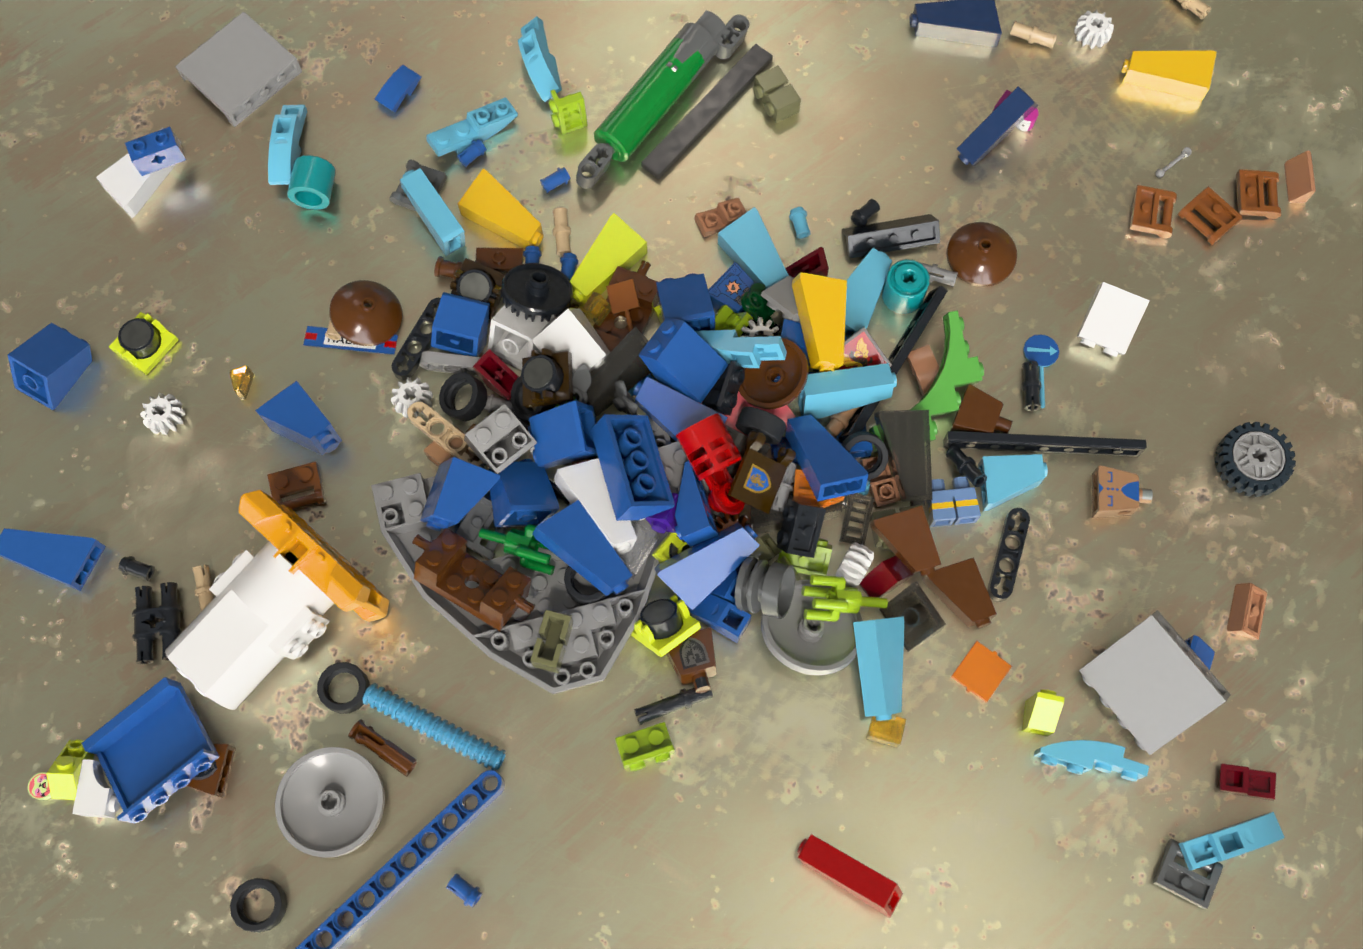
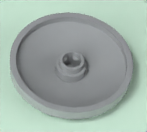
[761,580,863,675]
[275,747,385,858]

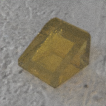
[229,366,254,401]

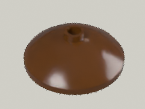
[946,222,1017,287]
[329,280,402,346]
[739,338,809,409]

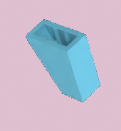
[978,454,1048,511]

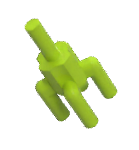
[801,574,888,622]

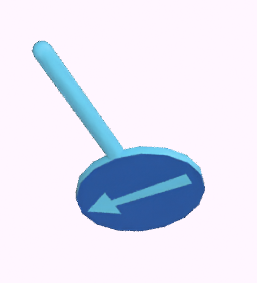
[1023,334,1059,409]

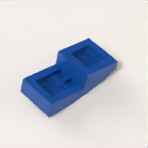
[374,65,422,113]

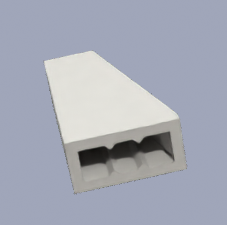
[96,128,182,218]
[554,458,637,555]

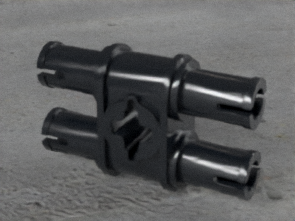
[132,582,182,665]

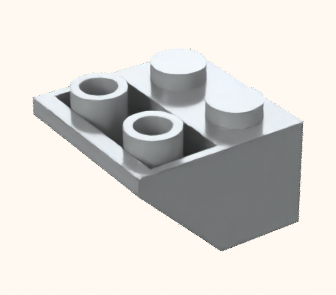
[761,276,800,323]
[464,404,537,474]

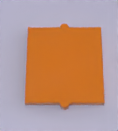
[951,641,1012,702]

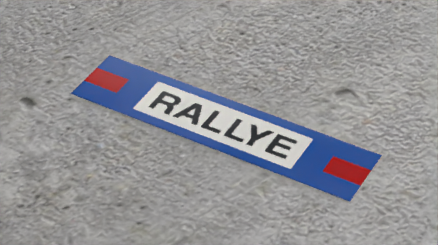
[303,326,398,355]

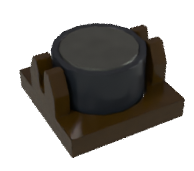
[450,258,505,320]
[521,348,573,408]

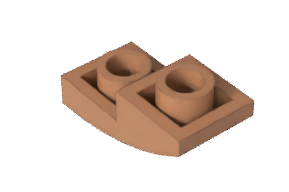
[694,197,747,237]
[907,345,939,397]
[860,456,901,507]

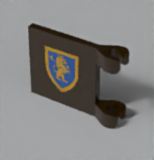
[728,431,796,514]

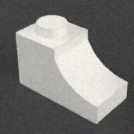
[72,759,120,818]

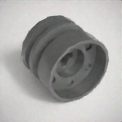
[735,557,796,619]

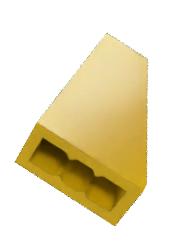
[1121,50,1217,101]
[458,169,544,249]
[792,272,847,372]

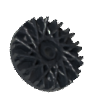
[501,263,573,322]

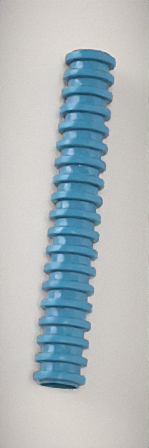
[363,683,506,771]

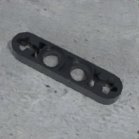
[391,298,441,380]
[988,508,1030,602]

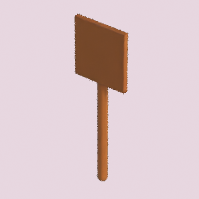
[606,279,640,357]

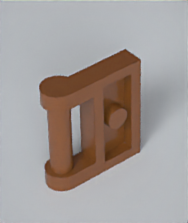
[1236,169,1281,219]
[1129,185,1177,239]
[1177,186,1243,246]
[267,461,326,510]

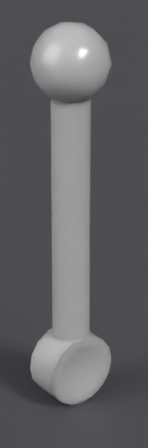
[1155,147,1192,178]

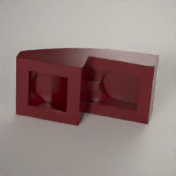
[1219,763,1276,801]

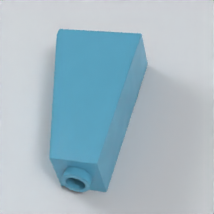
[400,168,466,256]
[718,207,789,289]
[845,248,892,337]
[798,363,897,420]
[853,616,904,721]

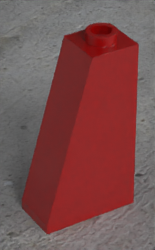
[798,834,903,918]

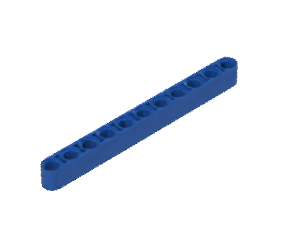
[295,770,505,949]

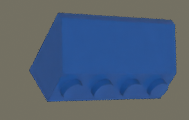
[591,414,675,521]

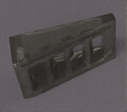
[839,493,874,545]

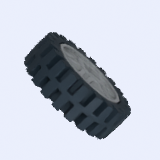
[1215,422,1296,497]

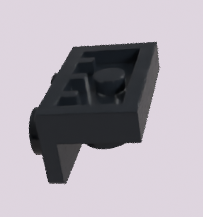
[702,361,745,416]
[777,499,826,558]

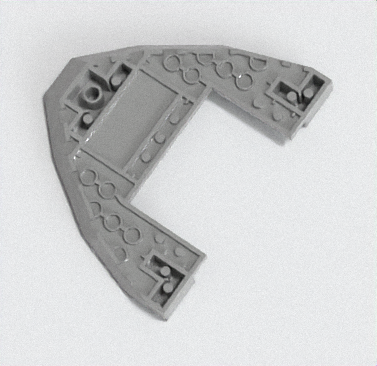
[371,416,671,694]

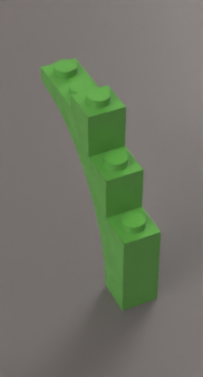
[869,310,984,453]

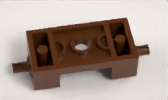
[591,260,659,375]
[412,528,535,631]

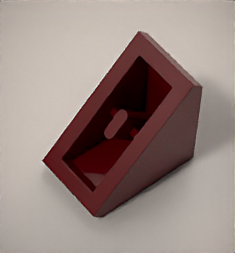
[785,247,829,278]
[473,349,519,400]
[859,556,914,598]

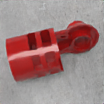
[676,413,745,515]

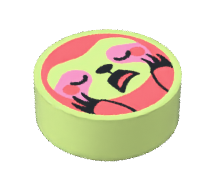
[28,772,51,800]

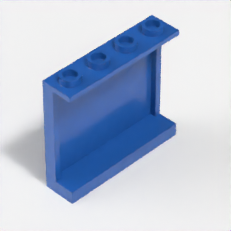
[82,677,220,824]

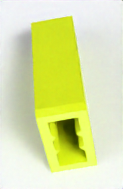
[570,213,648,307]

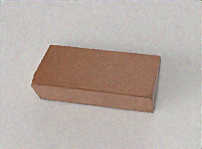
[1284,151,1316,203]
[1227,583,1267,640]

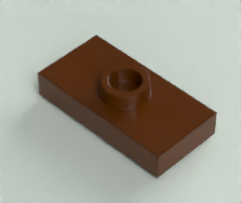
[475,248,524,273]

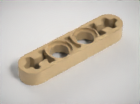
[407,402,486,468]

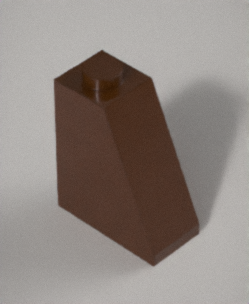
[869,506,941,576]
[922,557,997,629]

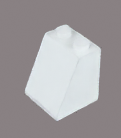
[1077,282,1149,357]
[488,303,559,370]
[531,308,611,372]

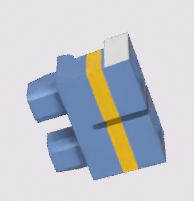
[926,476,981,528]

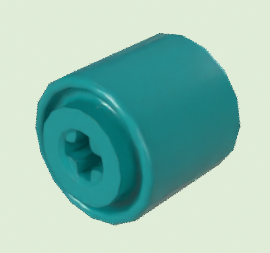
[287,155,336,210]
[882,259,930,314]

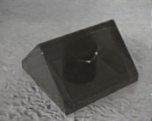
[879,581,946,652]

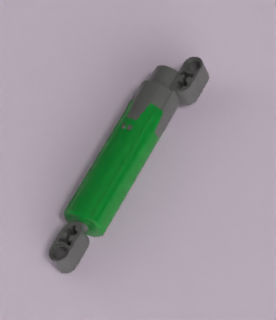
[576,10,749,189]

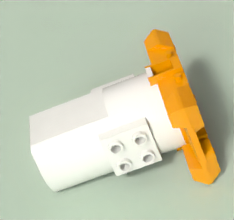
[165,490,389,710]

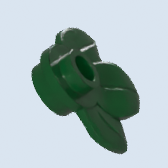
[741,283,776,328]

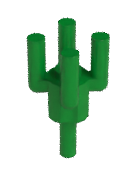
[479,524,555,575]

